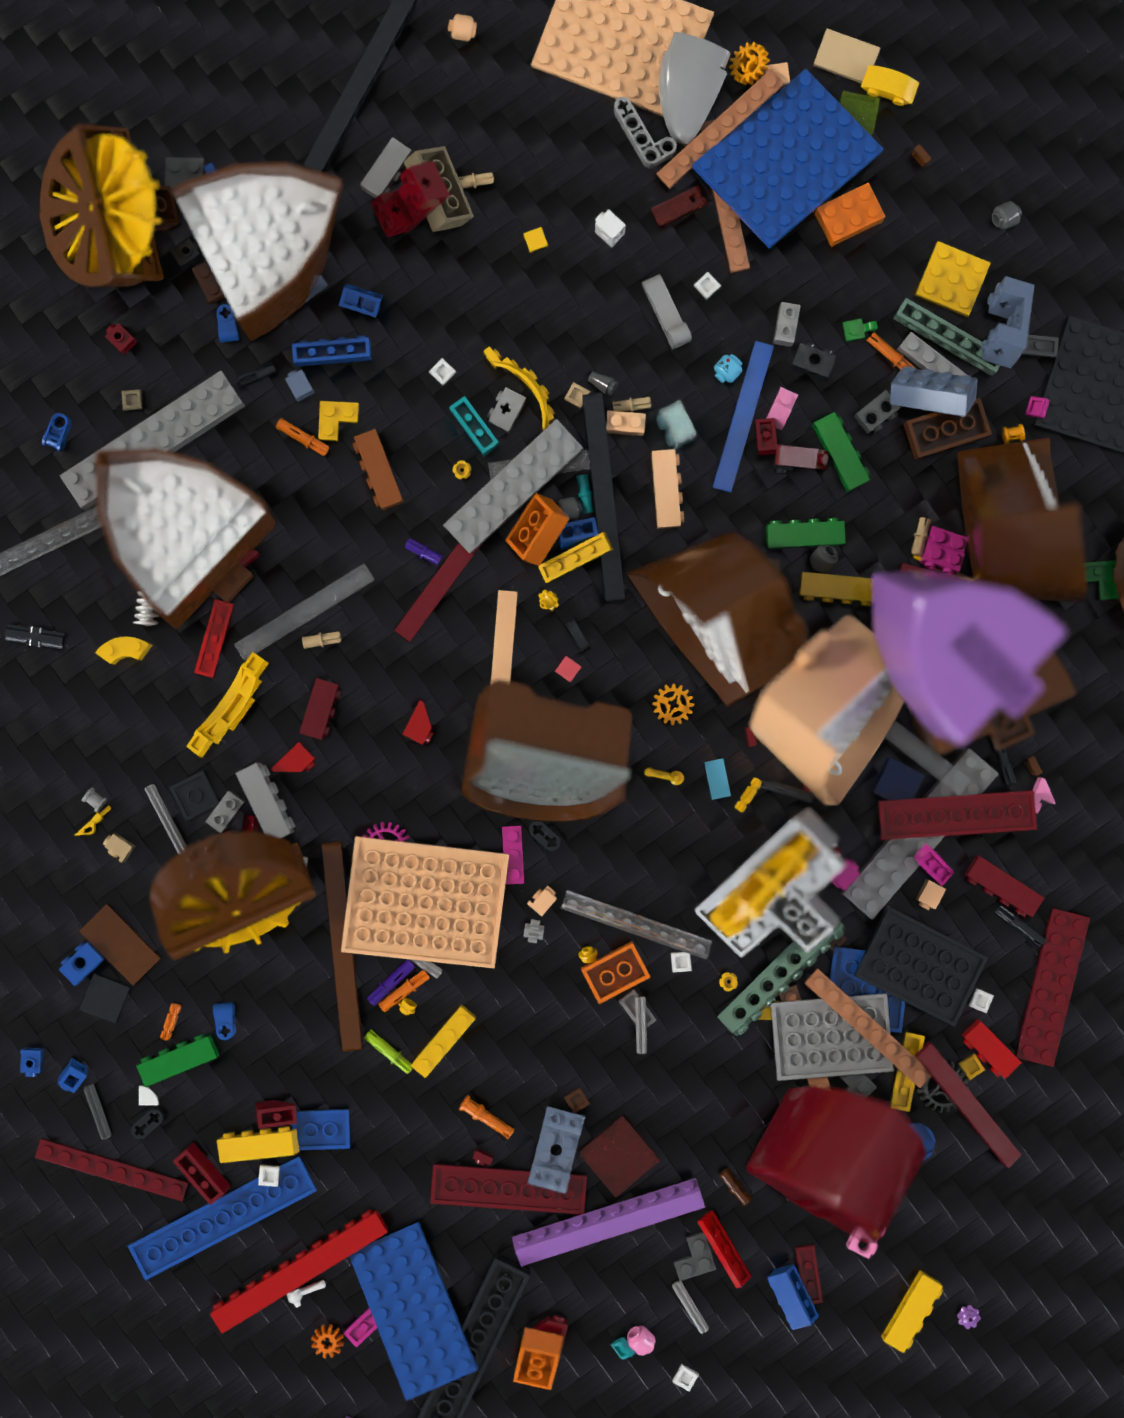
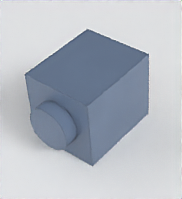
[285,370,315,402]

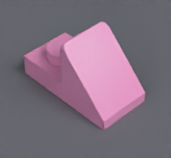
[766,387,798,431]
[1032,777,1055,814]

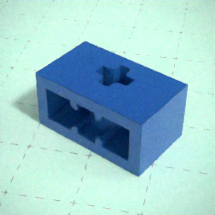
[558,517,599,550]

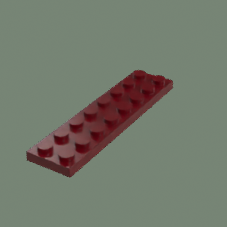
[878,791,1037,840]
[1015,908,1090,1067]
[430,1163,587,1215]

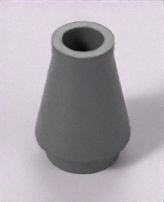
[588,371,618,396]

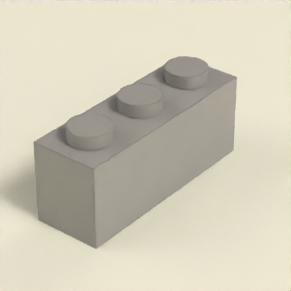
[360,137,412,198]

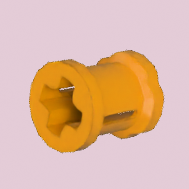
[1002,424,1025,444]

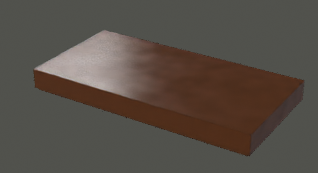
[79,904,161,985]

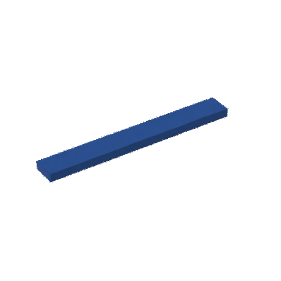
[712,341,774,493]

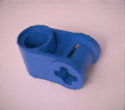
[217,304,240,343]
[42,413,72,452]
[213,1002,236,1040]

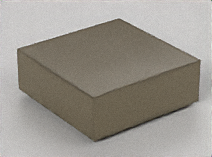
[121,389,143,411]

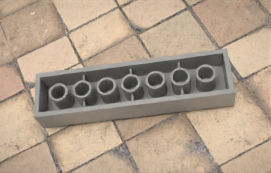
[444,419,583,554]

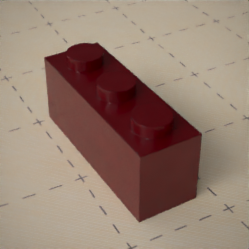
[300,678,342,740]
[173,1142,231,1205]

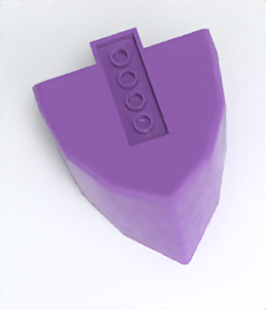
[872,571,1067,745]

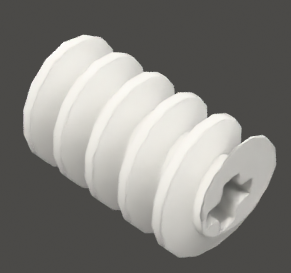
[133,592,159,626]

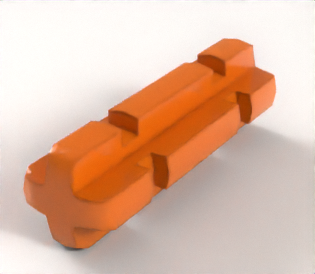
[160,1003,181,1041]

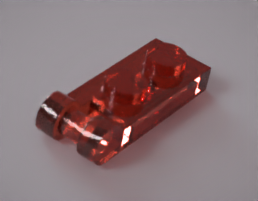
[651,186,707,227]

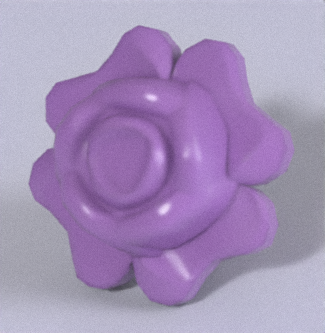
[957,1305,981,1329]

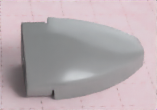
[659,32,731,146]

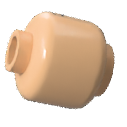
[448,14,477,42]

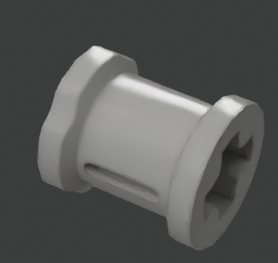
[81,787,108,813]

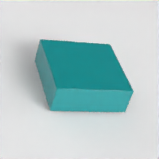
[610,1337,636,1360]

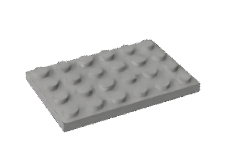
[771,993,893,1081]

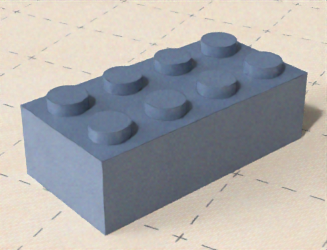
[890,366,978,416]

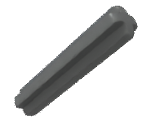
[83,1084,112,1140]

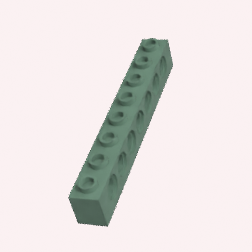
[718,921,846,1036]

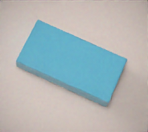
[704,758,731,800]

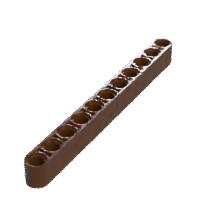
[322,841,363,1052]

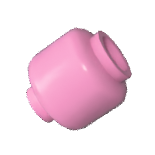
[627,1326,656,1356]

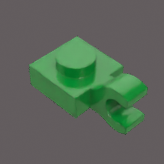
[842,319,878,342]

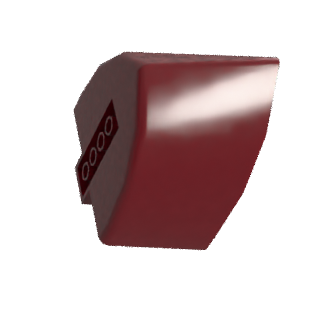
[747,1086,926,1244]

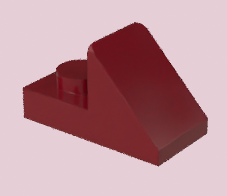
[755,418,777,455]

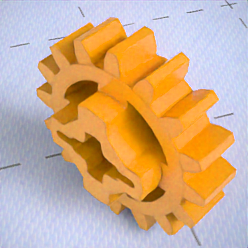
[729,42,770,85]
[652,684,694,725]

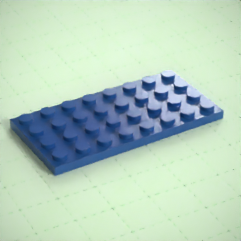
[349,1222,478,1401]

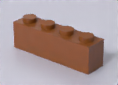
[352,429,404,510]

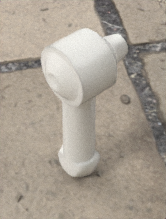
[286,1280,326,1307]

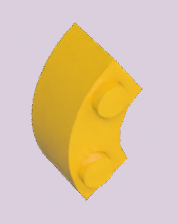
[861,65,919,106]
[95,637,153,665]

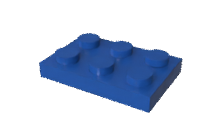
[291,1109,351,1150]

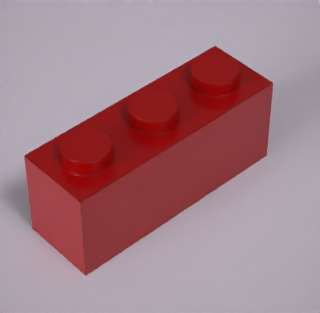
[961,1019,1022,1079]

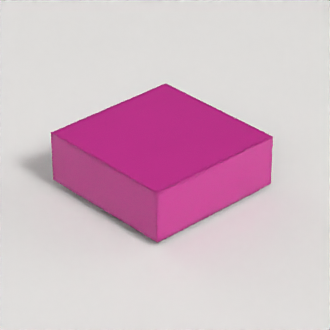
[1025,396,1050,419]

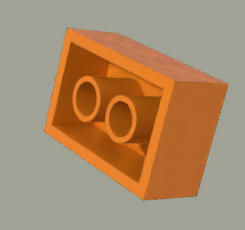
[815,182,885,247]
[505,493,570,566]
[581,941,650,1004]
[513,1328,563,1390]

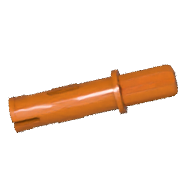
[867,332,916,370]
[276,418,329,456]
[378,970,430,1012]

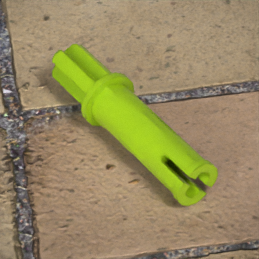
[363,1029,413,1074]

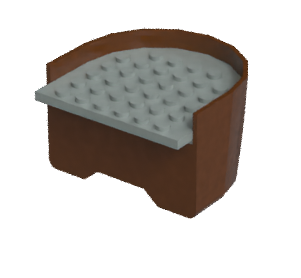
[462,679,632,822]

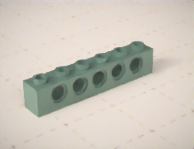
[893,298,1000,376]

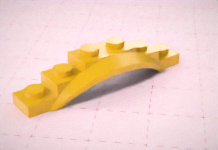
[483,346,555,431]
[186,652,269,758]

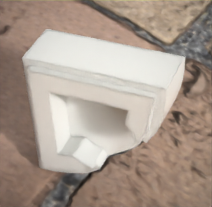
[139,1085,159,1105]

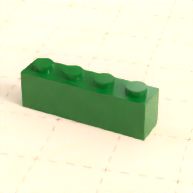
[812,412,870,493]
[766,518,846,549]
[137,1033,219,1087]

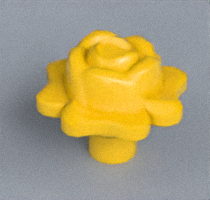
[538,590,559,611]

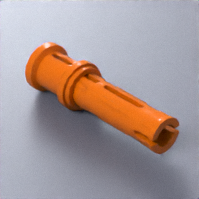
[458,1095,514,1139]

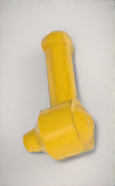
[644,767,684,785]

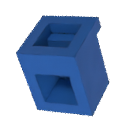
[20,1047,44,1077]
[58,1058,88,1093]

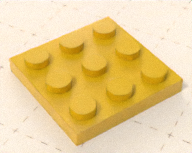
[915,241,991,317]

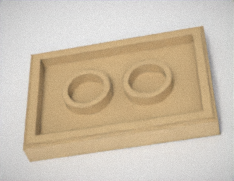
[813,29,880,83]

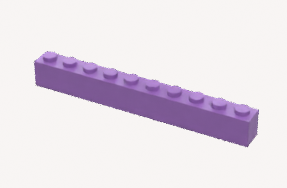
[512,1178,705,1266]

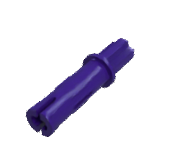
[367,959,415,1005]

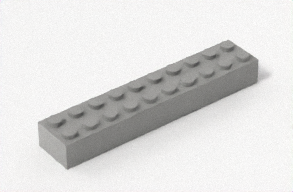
[60,371,245,510]
[840,748,998,919]

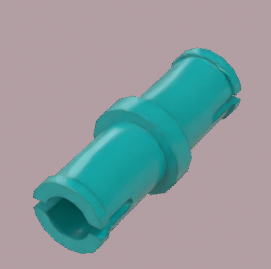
[576,474,595,514]

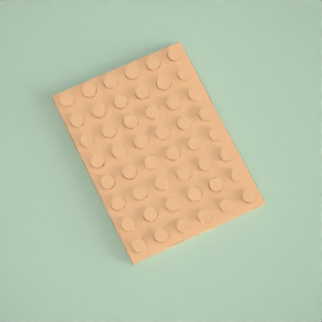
[531,0,714,116]
[341,836,509,968]

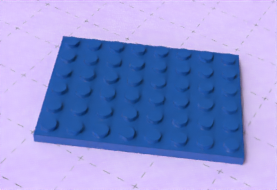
[692,69,884,249]

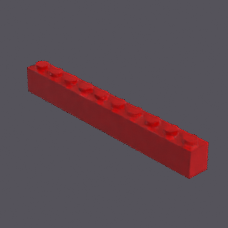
[210,1209,389,1334]

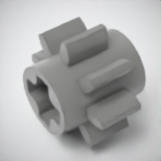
[523,919,544,944]

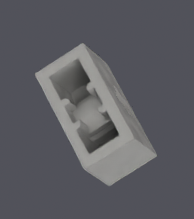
[773,302,801,347]
[487,387,526,434]
[206,790,247,833]

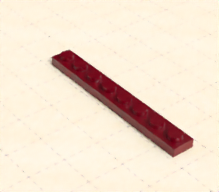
[35,1138,189,1201]

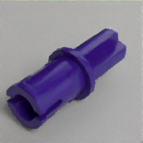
[405,538,443,566]

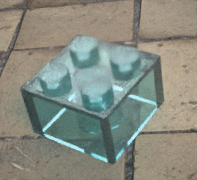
[656,400,697,450]

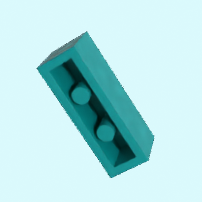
[449,396,499,456]

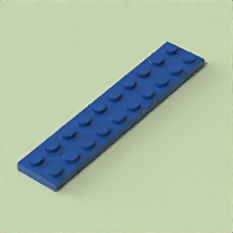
[128,1156,317,1280]

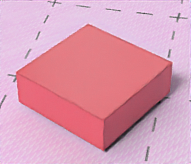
[555,656,581,682]

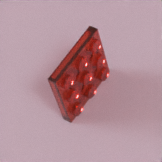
[579,1115,660,1198]

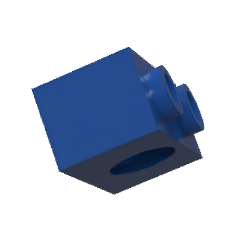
[59,942,105,986]

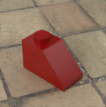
[402,700,434,745]
[271,742,317,772]

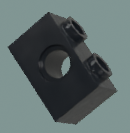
[791,342,836,381]

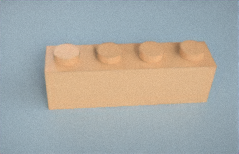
[651,449,684,529]

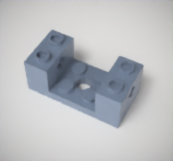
[981,276,1034,368]
[528,1107,585,1193]

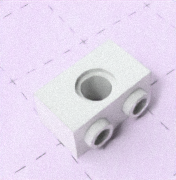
[595,209,626,247]

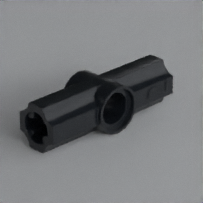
[5,624,66,649]

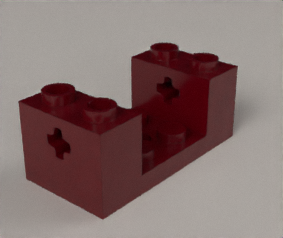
[371,161,450,237]

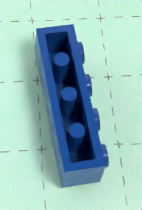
[292,336,372,367]

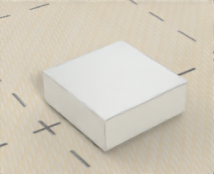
[694,272,721,300]
[429,358,456,386]
[671,951,692,972]
[968,988,994,1013]
[258,1165,280,1187]
[672,1364,699,1392]

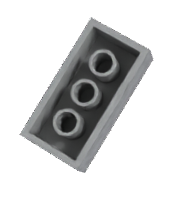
[236,763,296,838]

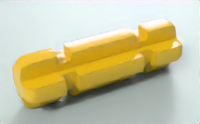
[735,777,762,813]

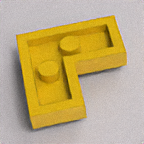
[318,401,359,441]

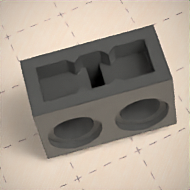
[854,390,900,434]

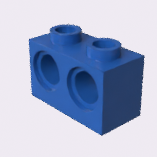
[339,284,383,317]

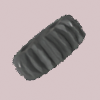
[917,1060,969,1112]

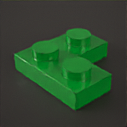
[1085,560,1119,600]

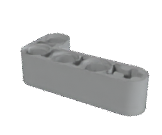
[614,97,677,168]
[642,274,692,349]

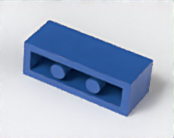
[767,1264,819,1330]

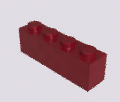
[964,855,1044,918]

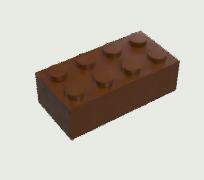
[903,398,992,460]

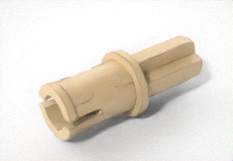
[458,172,494,189]
[613,397,651,413]
[911,517,931,556]
[302,632,341,649]

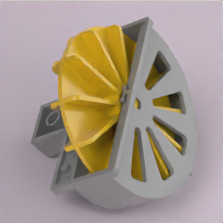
[695,808,846,957]

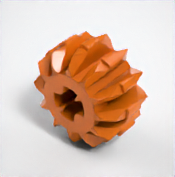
[311,1324,344,1358]

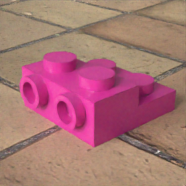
[920,526,967,575]

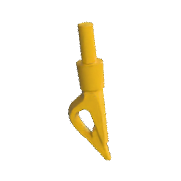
[74,805,112,836]

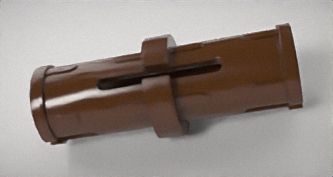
[719,1168,752,1206]

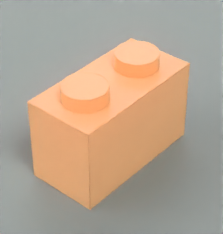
[606,411,646,436]

